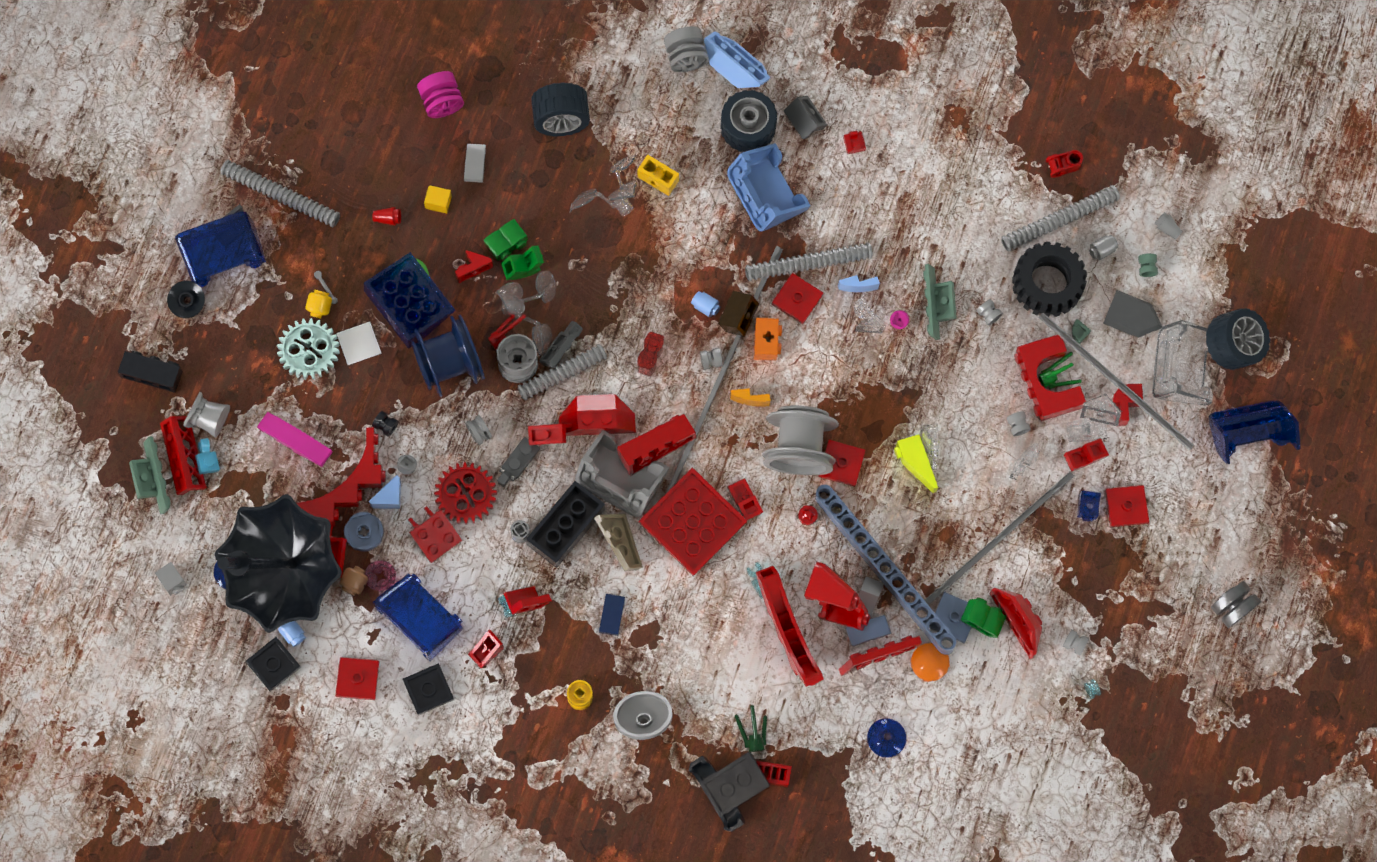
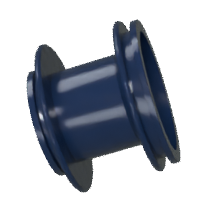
[411,314,485,397]

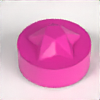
[890,310,909,329]

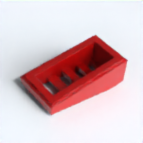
[756,761,792,788]

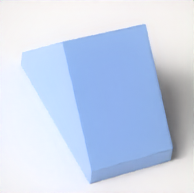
[369,475,401,509]

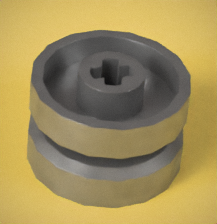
[1211,581,1261,628]

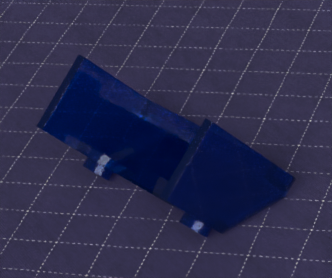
[1209,401,1301,464]

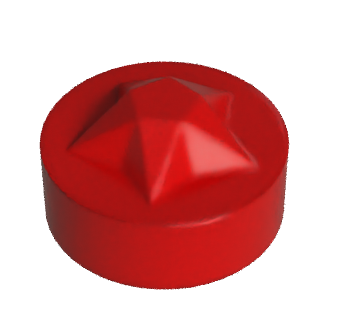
[798,505,818,526]

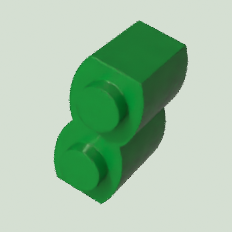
[484,219,528,261]
[961,597,1006,638]

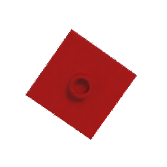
[771,273,824,324]
[818,440,865,487]
[1105,485,1149,528]
[335,657,380,700]

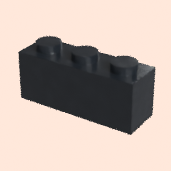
[118,351,183,393]

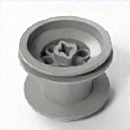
[762,405,839,475]

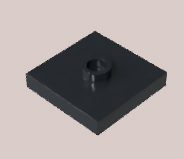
[245,637,301,692]
[403,663,454,715]

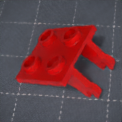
[408,506,462,563]

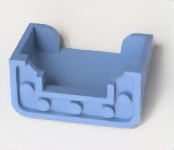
[727,143,811,231]

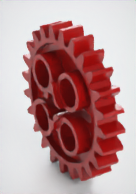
[434,462,497,525]

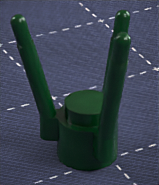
[735,705,767,752]

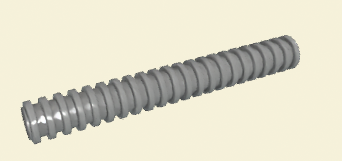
[221,160,340,228]
[1001,185,1120,252]
[745,242,873,281]

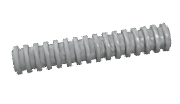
[517,344,607,401]

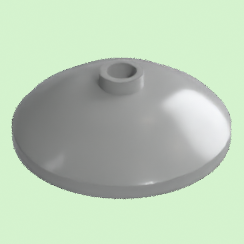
[613,691,673,740]

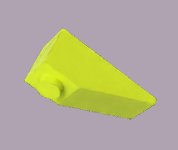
[894,434,938,493]

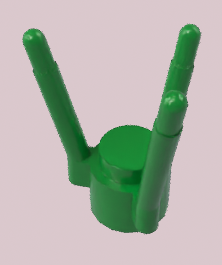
[1038,352,1082,390]

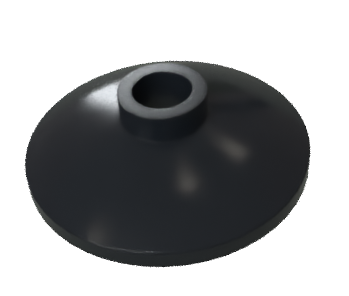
[167,281,205,318]

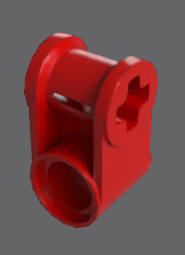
[1045,150,1083,178]

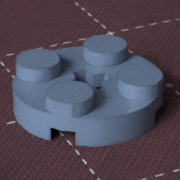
[344,512,384,551]

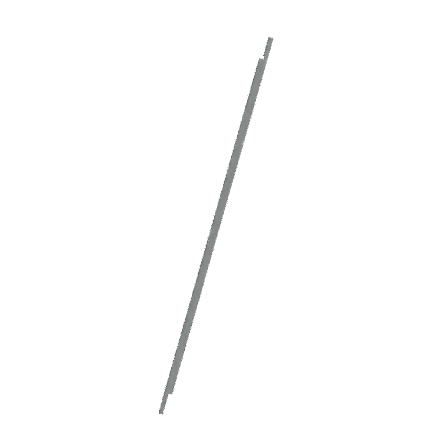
[666,246,783,493]

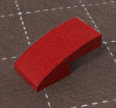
[1064,438,1109,472]
[727,478,763,520]

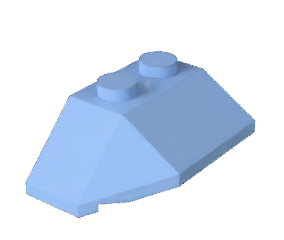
[704,31,770,88]

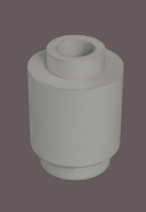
[1089,235,1118,260]

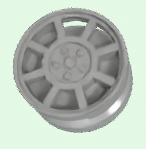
[465,415,492,445]

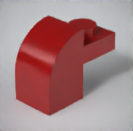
[1110,384,1143,426]

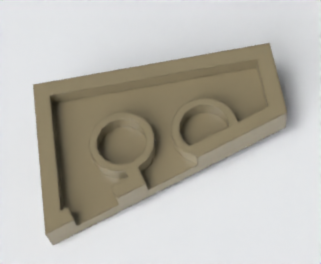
[594,513,643,571]

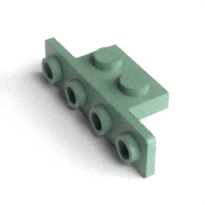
[923,264,957,340]
[129,436,171,514]

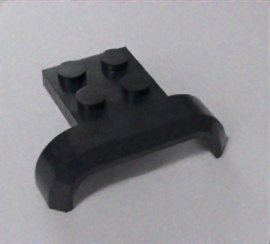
[689,752,771,832]

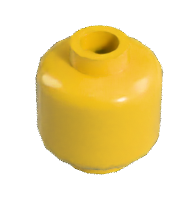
[305,290,332,319]

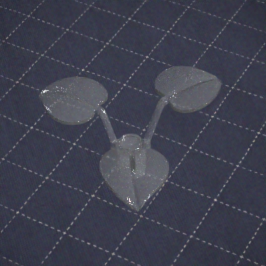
[569,154,637,216]
[496,271,556,358]

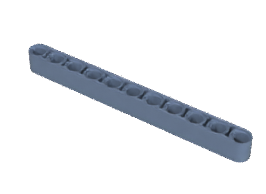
[815,485,956,655]

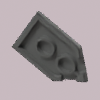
[1103,290,1163,338]

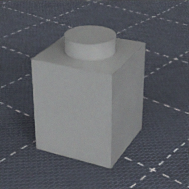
[155,562,187,596]

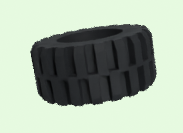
[1012,242,1087,317]

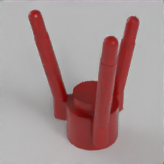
[488,313,526,350]

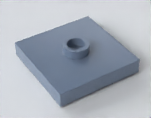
[929,592,971,643]

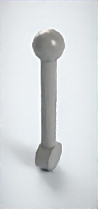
[314,271,338,304]

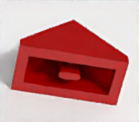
[468,630,504,668]

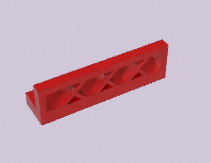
[160,416,206,495]

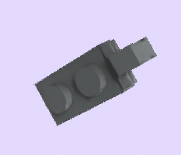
[539,321,583,368]
[497,437,540,487]

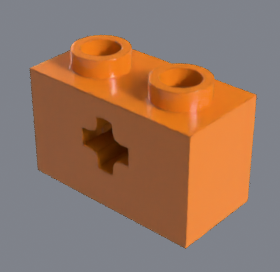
[754,318,782,361]

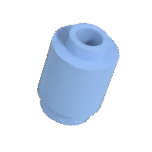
[691,291,720,317]
[278,621,306,647]

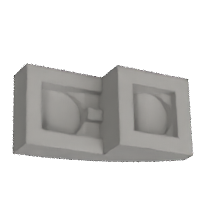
[464,144,486,182]

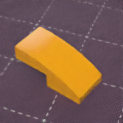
[730,388,770,407]

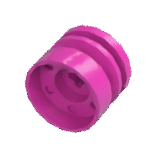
[417,71,464,118]

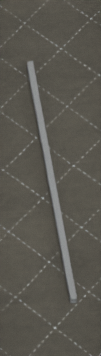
[1039,313,1194,450]
[925,471,1075,605]

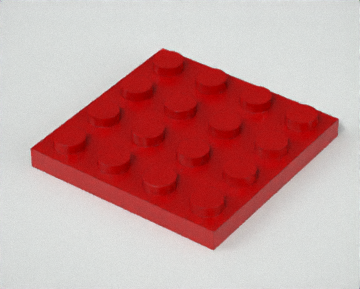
[638,467,748,576]

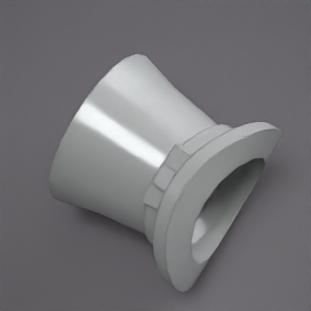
[183,392,230,438]

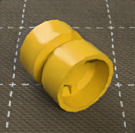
[567,680,593,710]

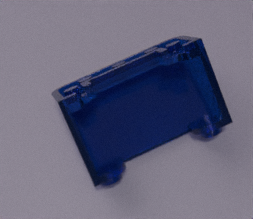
[175,211,266,287]
[373,573,463,662]

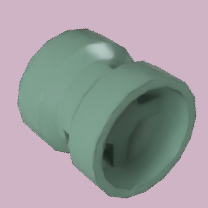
[1138,253,1158,277]

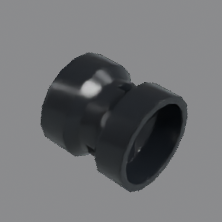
[372,411,399,437]

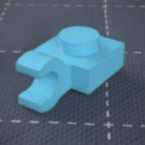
[195,438,220,474]

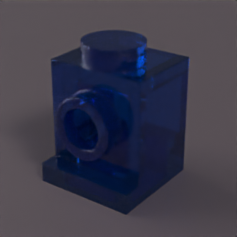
[1077,490,1101,521]

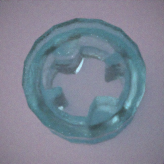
[1084,679,1101,699]

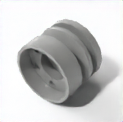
[664,26,709,72]
[497,334,538,383]

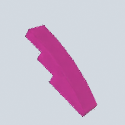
[257,412,333,467]

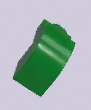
[501,245,544,280]

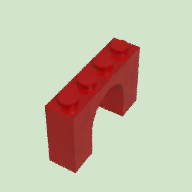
[1014,335,1087,421]

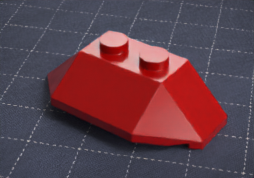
[559,394,636,436]
[989,588,1042,660]

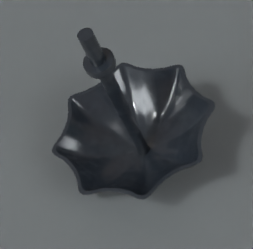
[215,494,342,633]

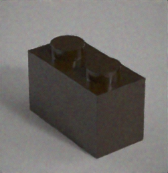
[718,291,759,337]

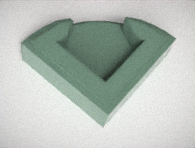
[1072,319,1091,344]

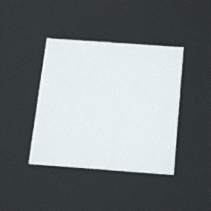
[336,322,382,365]

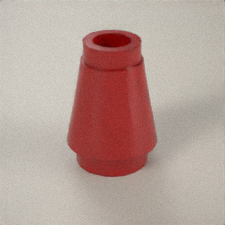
[372,207,401,226]

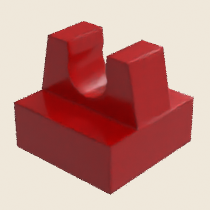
[843,131,866,155]

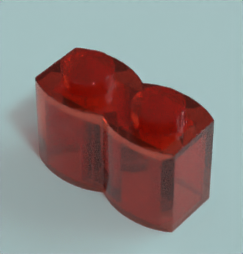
[637,332,664,376]

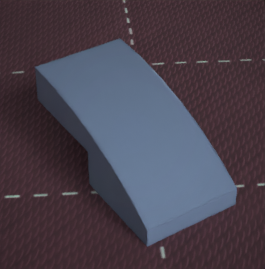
[846,615,892,646]

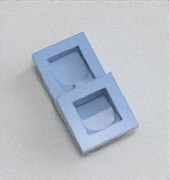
[838,275,880,292]

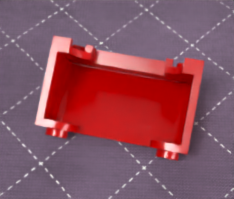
[804,562,870,631]

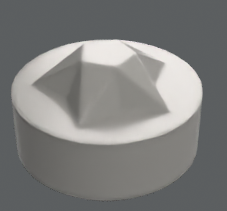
[397,455,417,475]

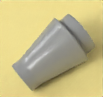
[1155,212,1183,239]

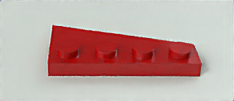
[839,635,922,676]

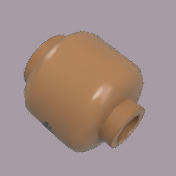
[339,566,368,596]

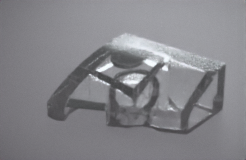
[919,424,939,470]

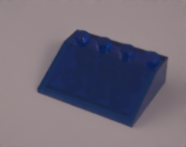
[364,252,455,349]

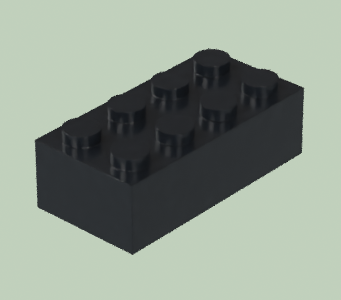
[526,481,605,568]

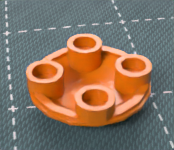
[910,643,950,682]

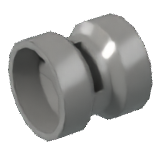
[976,299,1003,325]
[700,348,723,370]
[1007,411,1031,436]
[510,520,530,543]
[1063,629,1089,655]

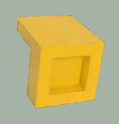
[424,185,452,214]

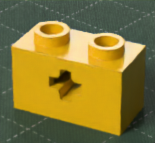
[637,155,679,196]

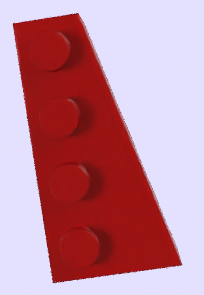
[617,414,696,476]

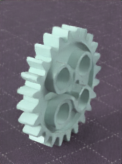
[277,318,340,380]

